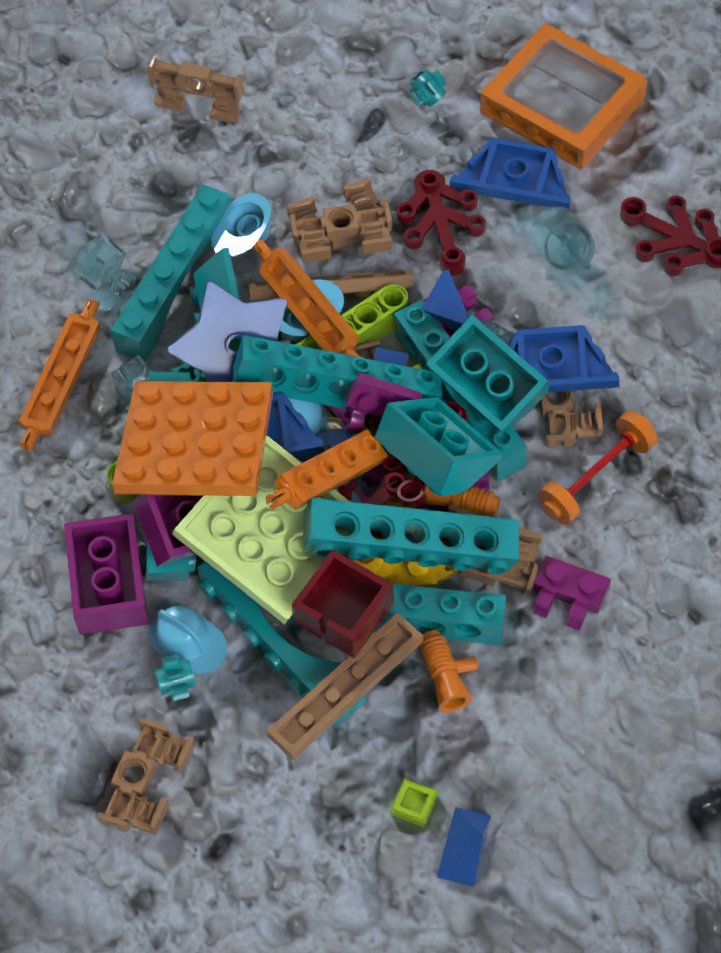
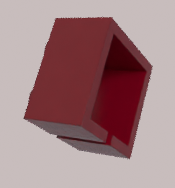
[291,549,394,658]

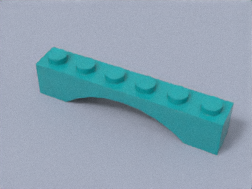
[111,184,232,363]
[197,561,367,728]

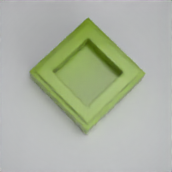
[390,778,438,828]

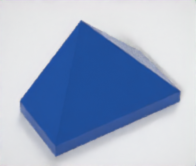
[422,269,468,332]
[437,807,491,887]

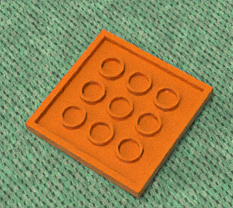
[112,381,273,496]

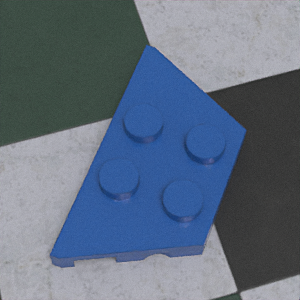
[450,137,570,211]
[511,325,620,392]
[267,392,325,458]

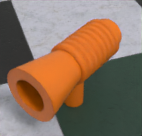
[424,486,501,517]
[419,630,478,713]

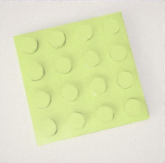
[172,435,350,625]

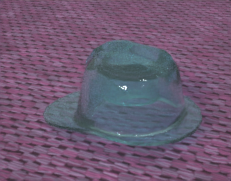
[530,206,595,275]

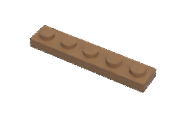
[249,269,413,301]
[267,613,423,761]

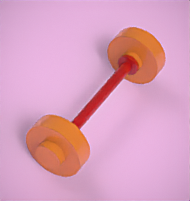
[537,410,658,525]

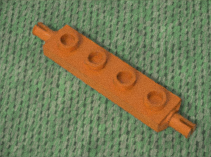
[253,239,360,357]
[19,299,101,451]
[266,429,388,510]

